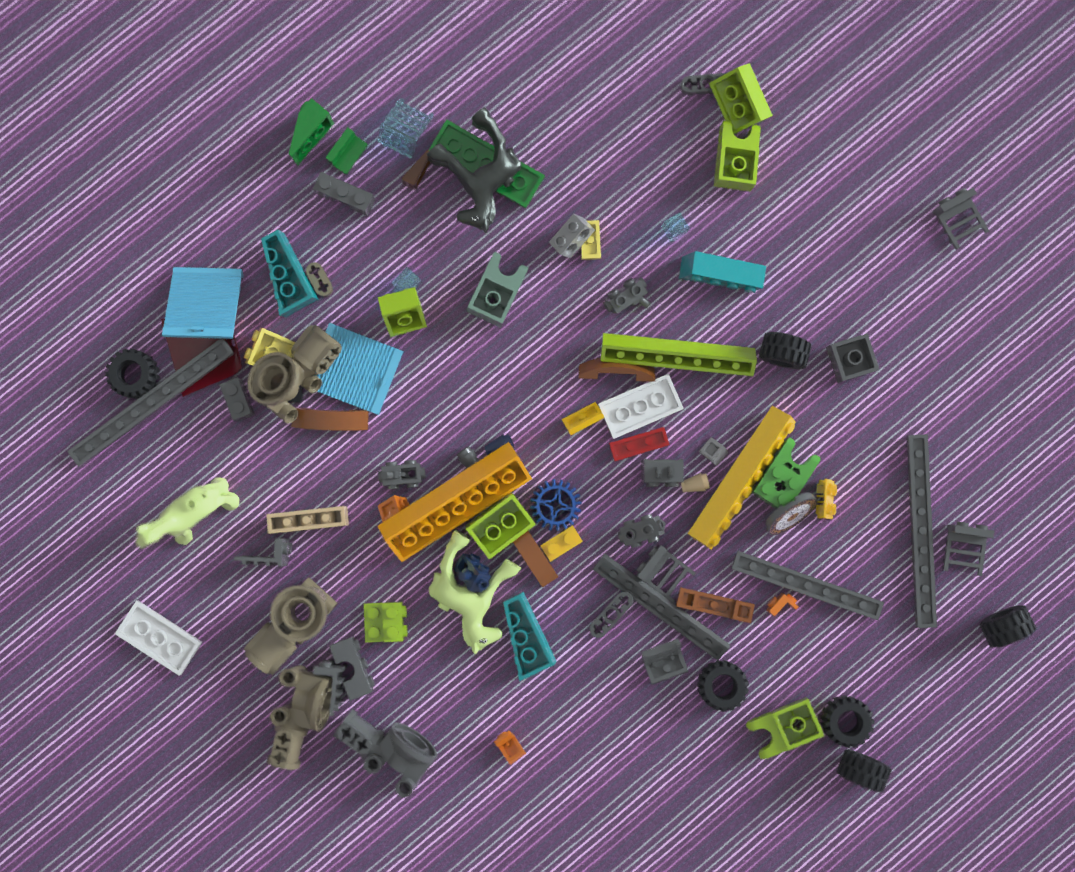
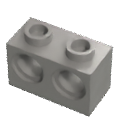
[549,213,595,259]

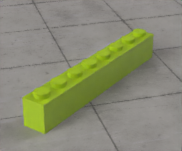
[601,333,757,376]

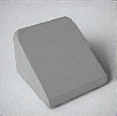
[699,437,728,466]

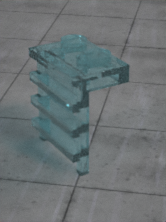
[378,98,434,158]

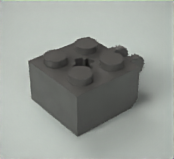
[641,459,684,487]

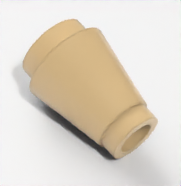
[681,473,710,493]

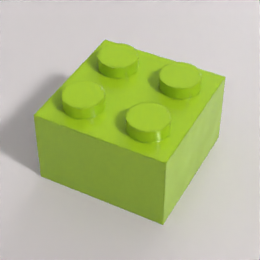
[378,287,427,337]

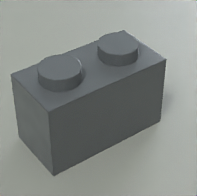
[219,377,255,422]

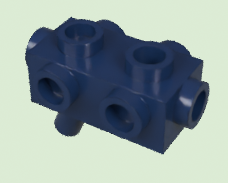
[454,553,491,593]

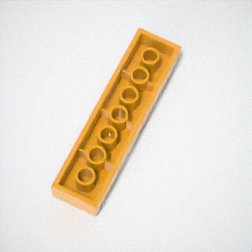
[378,442,532,562]

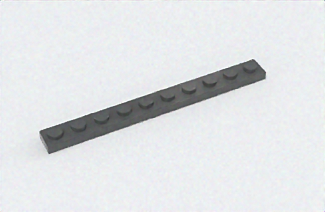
[67,338,235,467]
[907,434,937,628]

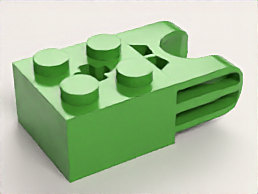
[752,437,820,509]

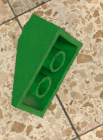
[289,98,334,166]

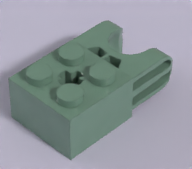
[466,252,528,328]

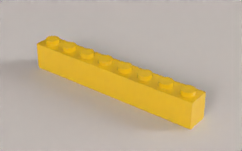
[688,406,795,550]

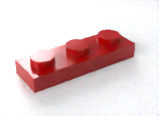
[609,427,670,462]

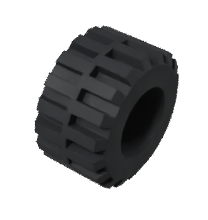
[759,332,812,369]
[105,349,160,399]
[979,605,1037,647]
[697,660,749,712]
[821,696,875,748]
[836,749,892,792]

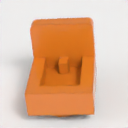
[766,593,798,616]
[494,731,526,765]

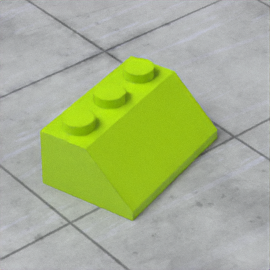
[709,63,773,134]
[465,492,536,560]

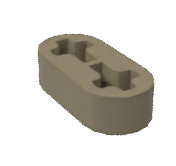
[306,262,333,297]

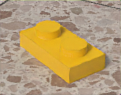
[562,402,604,435]
[540,525,583,562]

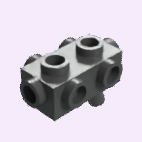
[603,277,651,314]
[378,460,426,490]
[618,514,666,548]

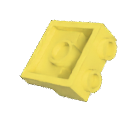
[244,328,295,366]

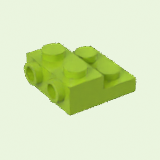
[364,601,408,643]

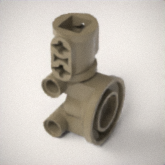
[247,325,342,424]
[243,577,338,676]
[267,665,333,770]

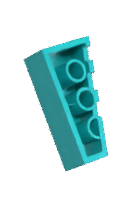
[261,229,319,317]
[679,251,766,293]
[503,591,557,681]

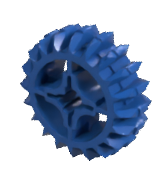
[530,479,582,531]

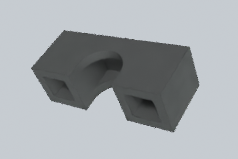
[313,172,376,216]
[329,636,375,701]

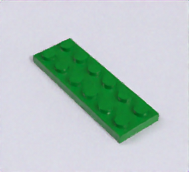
[428,120,545,209]

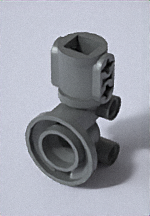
[333,709,438,798]

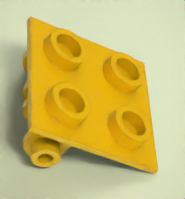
[815,479,837,519]

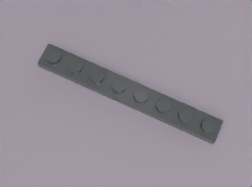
[731,551,884,620]
[593,553,730,660]

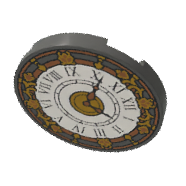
[765,493,817,535]

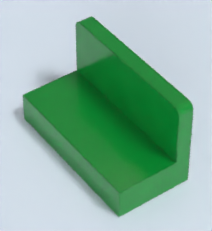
[325,127,368,175]

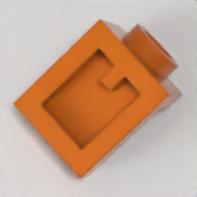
[378,495,410,522]

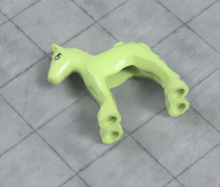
[136,477,240,548]
[429,530,521,654]

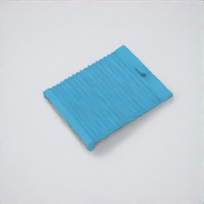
[162,267,243,339]
[316,323,403,415]

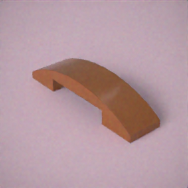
[579,358,656,382]
[291,408,369,431]
[513,531,558,588]
[676,587,755,623]

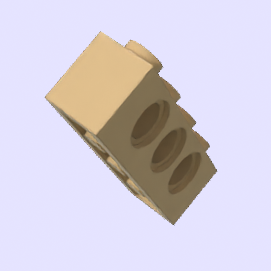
[266,506,349,534]

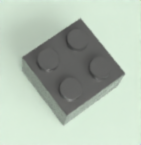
[826,333,880,383]

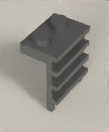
[932,187,989,249]
[943,522,994,576]
[234,538,292,567]
[636,545,696,603]
[641,639,688,685]
[313,660,347,716]

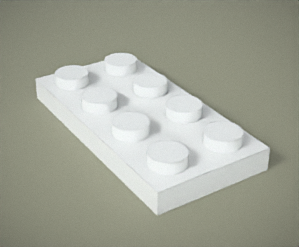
[598,374,684,439]
[115,601,202,676]

